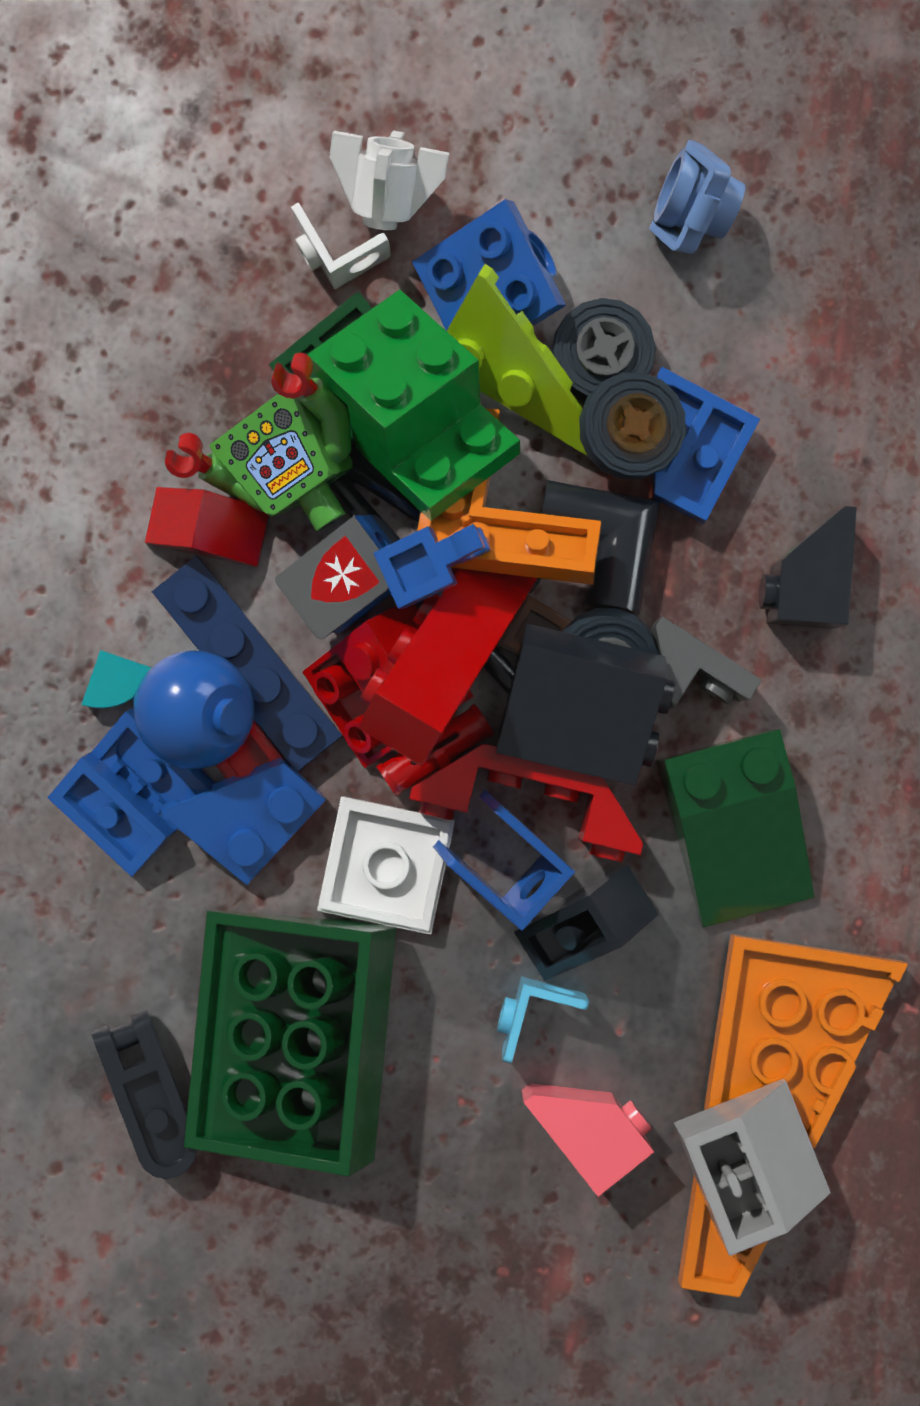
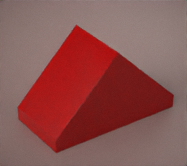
[144,487,269,568]

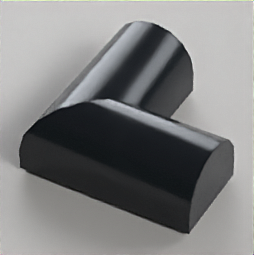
[541,480,661,615]

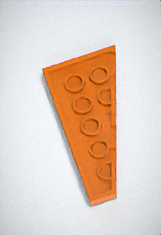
[678,934,908,1297]

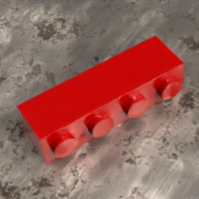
[358,568,537,766]

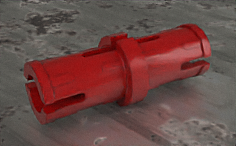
[376,704,494,797]

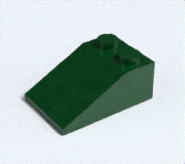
[656,729,815,928]

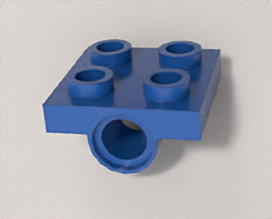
[412,199,566,331]

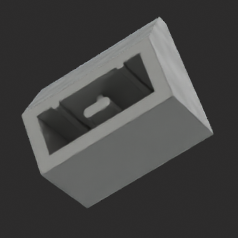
[674,1079,831,1256]

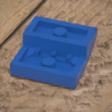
[47,708,215,877]

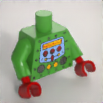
[165,353,353,532]

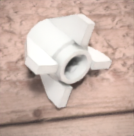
[329,130,449,230]

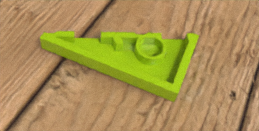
[447,264,587,456]

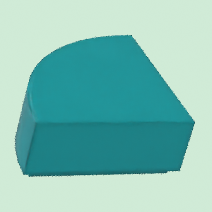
[81,650,152,708]

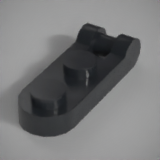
[91,1009,197,1179]

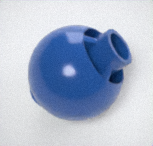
[133,650,254,769]

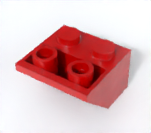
[302,605,474,768]

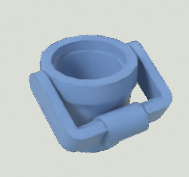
[649,140,745,254]

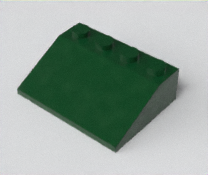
[184,910,396,1177]

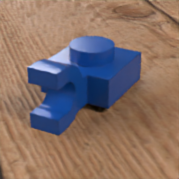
[373,524,492,609]

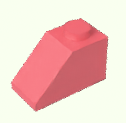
[521,1083,654,1197]

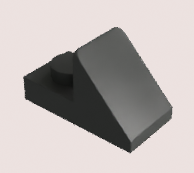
[650,617,762,709]

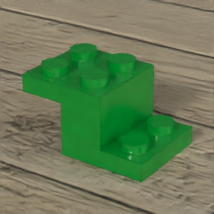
[307,289,520,521]

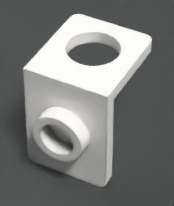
[291,203,391,290]

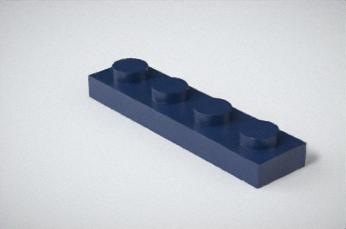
[151,555,343,772]

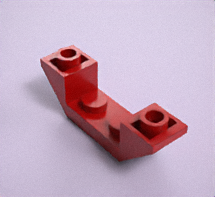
[409,744,643,862]

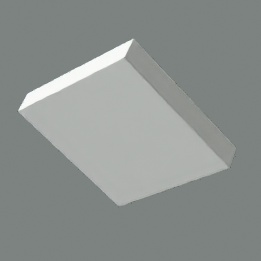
[317,796,455,934]

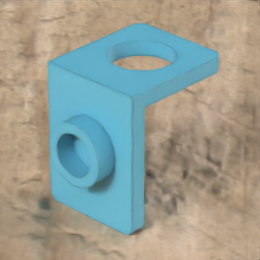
[497,976,589,1064]

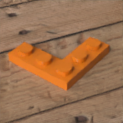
[417,408,601,585]

